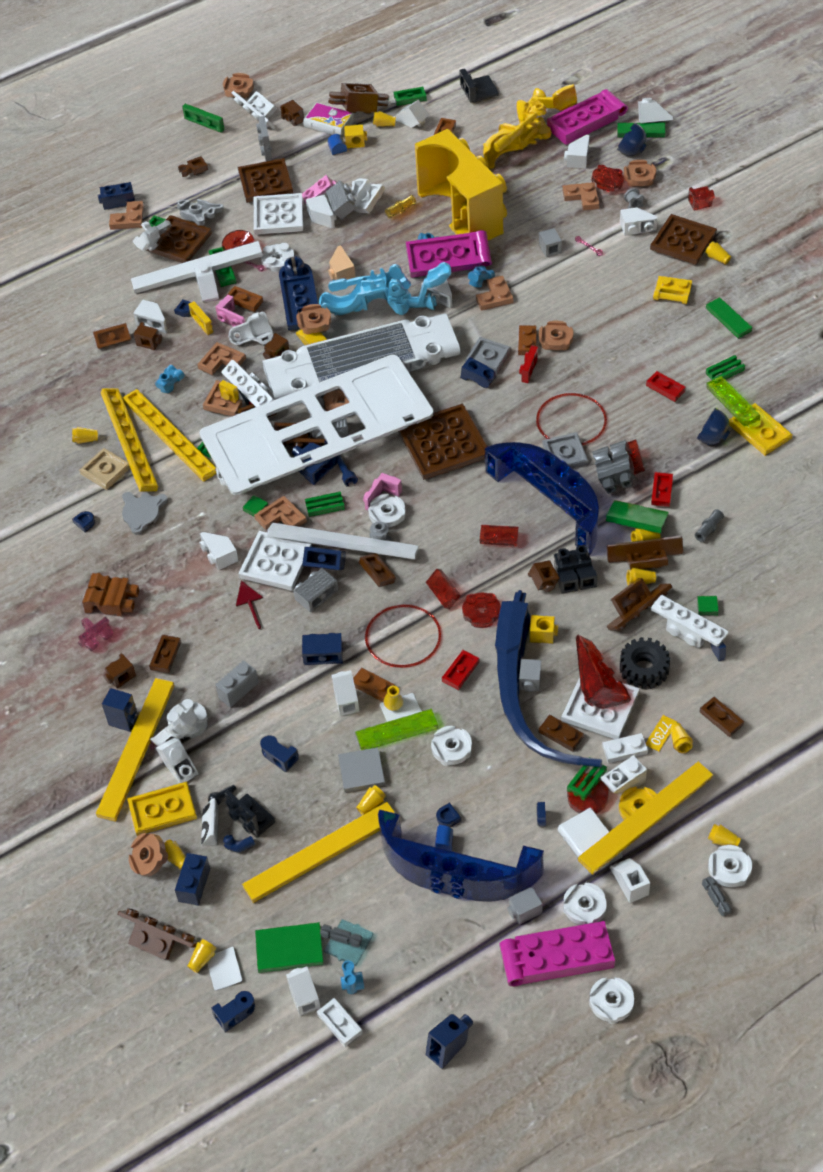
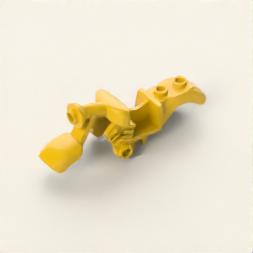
[483,84,577,169]

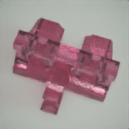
[78,616,113,652]

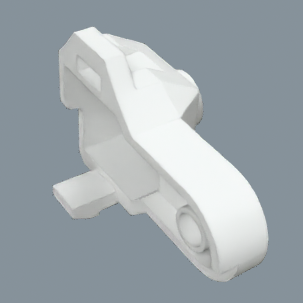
[133,220,172,251]
[229,311,273,345]
[150,703,198,746]

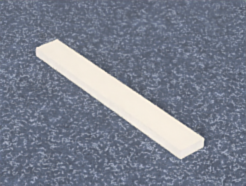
[131,241,263,294]
[267,523,419,559]

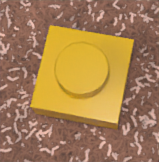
[219,380,239,403]

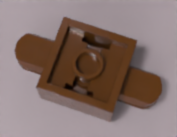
[328,83,389,114]

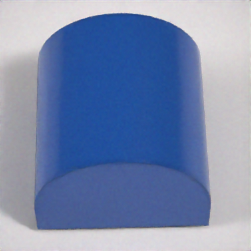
[328,134,347,155]
[434,825,454,854]

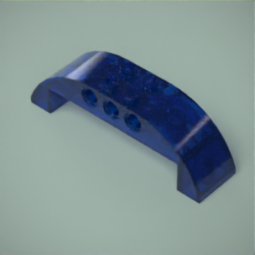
[485,442,599,555]
[378,809,544,902]

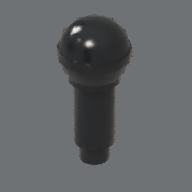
[208,784,237,805]

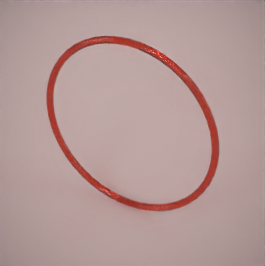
[536,393,607,445]
[365,604,441,668]

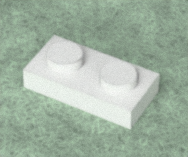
[602,733,648,763]
[317,998,362,1047]

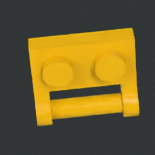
[653,276,692,304]

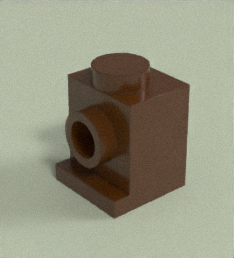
[280,100,304,126]
[133,322,162,350]
[263,333,290,360]
[528,560,559,592]
[103,653,136,689]

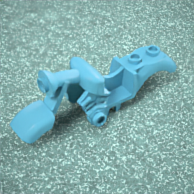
[319,262,451,315]

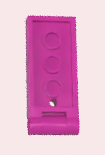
[547,89,628,145]
[406,231,492,278]
[499,921,615,987]

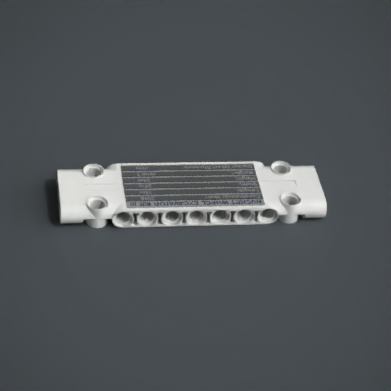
[262,313,460,400]

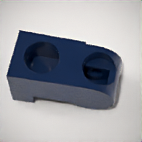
[460,357,496,388]
[260,735,299,772]
[211,991,255,1033]

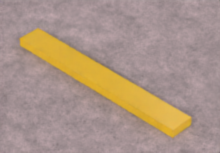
[101,388,158,492]
[122,389,217,482]
[96,678,175,822]
[578,761,713,875]
[242,802,398,903]

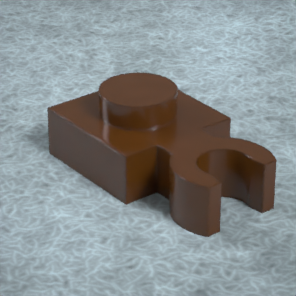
[178,156,208,177]

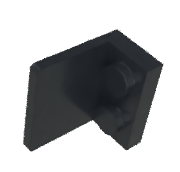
[459,68,499,103]
[225,790,276,838]

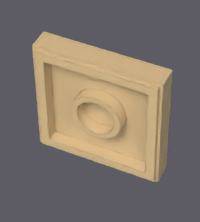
[79,448,130,490]

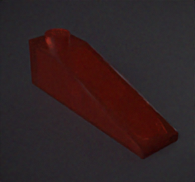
[576,634,632,709]

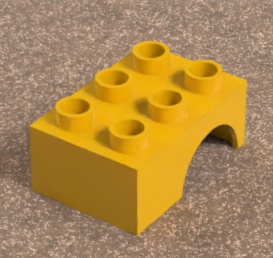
[415,129,507,241]

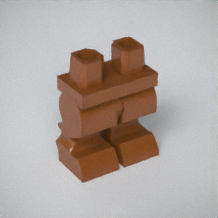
[82,573,140,617]

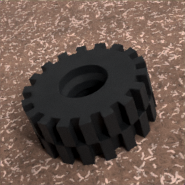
[619,637,670,690]

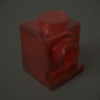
[688,186,715,211]

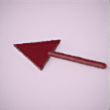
[236,580,263,629]

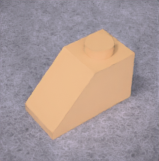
[328,245,356,280]

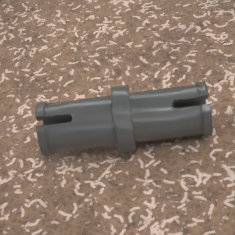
[695,509,724,542]

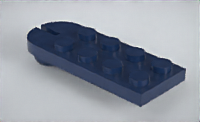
[279,256,318,331]

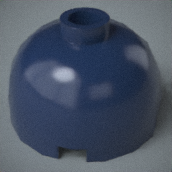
[617,123,647,156]
[696,408,731,445]

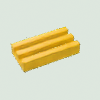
[189,301,214,335]

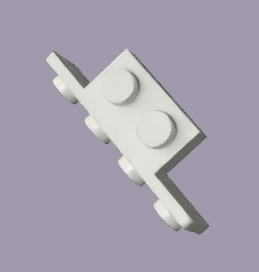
[232,91,277,130]
[222,360,274,407]
[651,595,728,649]

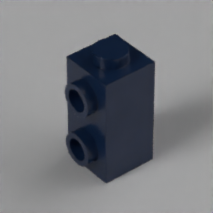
[98,182,135,210]

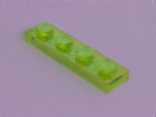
[706,376,760,427]
[355,708,438,750]

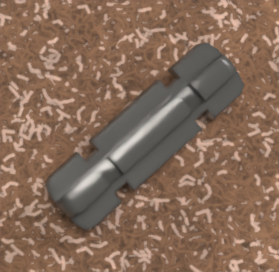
[702,876,732,916]
[320,924,362,948]

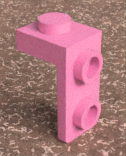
[302,175,337,204]
[215,295,245,327]
[363,473,402,510]

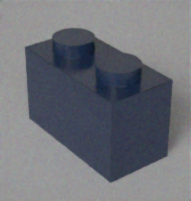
[302,547,346,570]
[302,633,343,665]
[102,688,139,732]
[175,853,211,906]

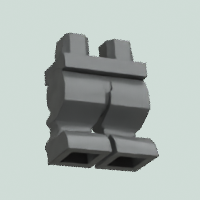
[592,440,636,494]

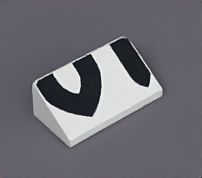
[201,798,219,846]

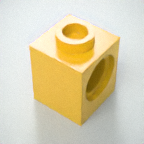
[344,125,368,149]
[530,615,558,644]

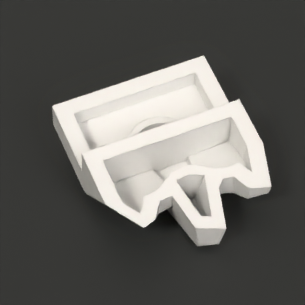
[351,178,385,214]

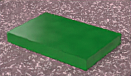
[605,500,669,533]
[255,922,324,973]

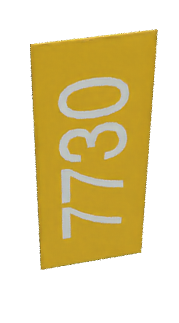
[646,715,677,751]

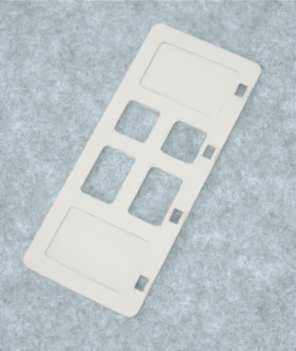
[200,355,433,495]

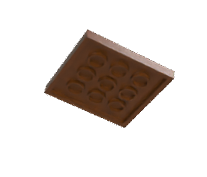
[398,403,491,480]

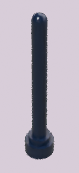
[326,441,358,487]

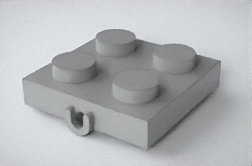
[256,116,272,161]

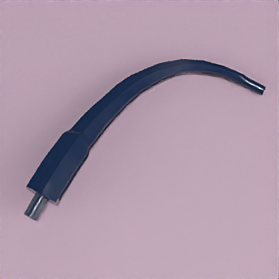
[495,590,602,767]

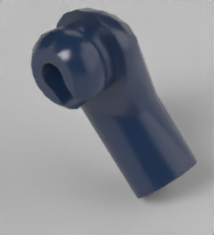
[223,835,255,853]

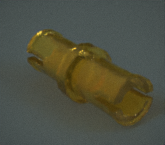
[385,195,416,218]

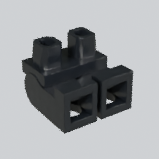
[554,544,598,594]

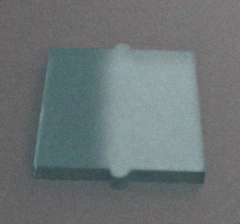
[324,919,374,966]

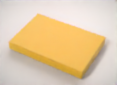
[729,403,793,456]
[127,781,197,836]

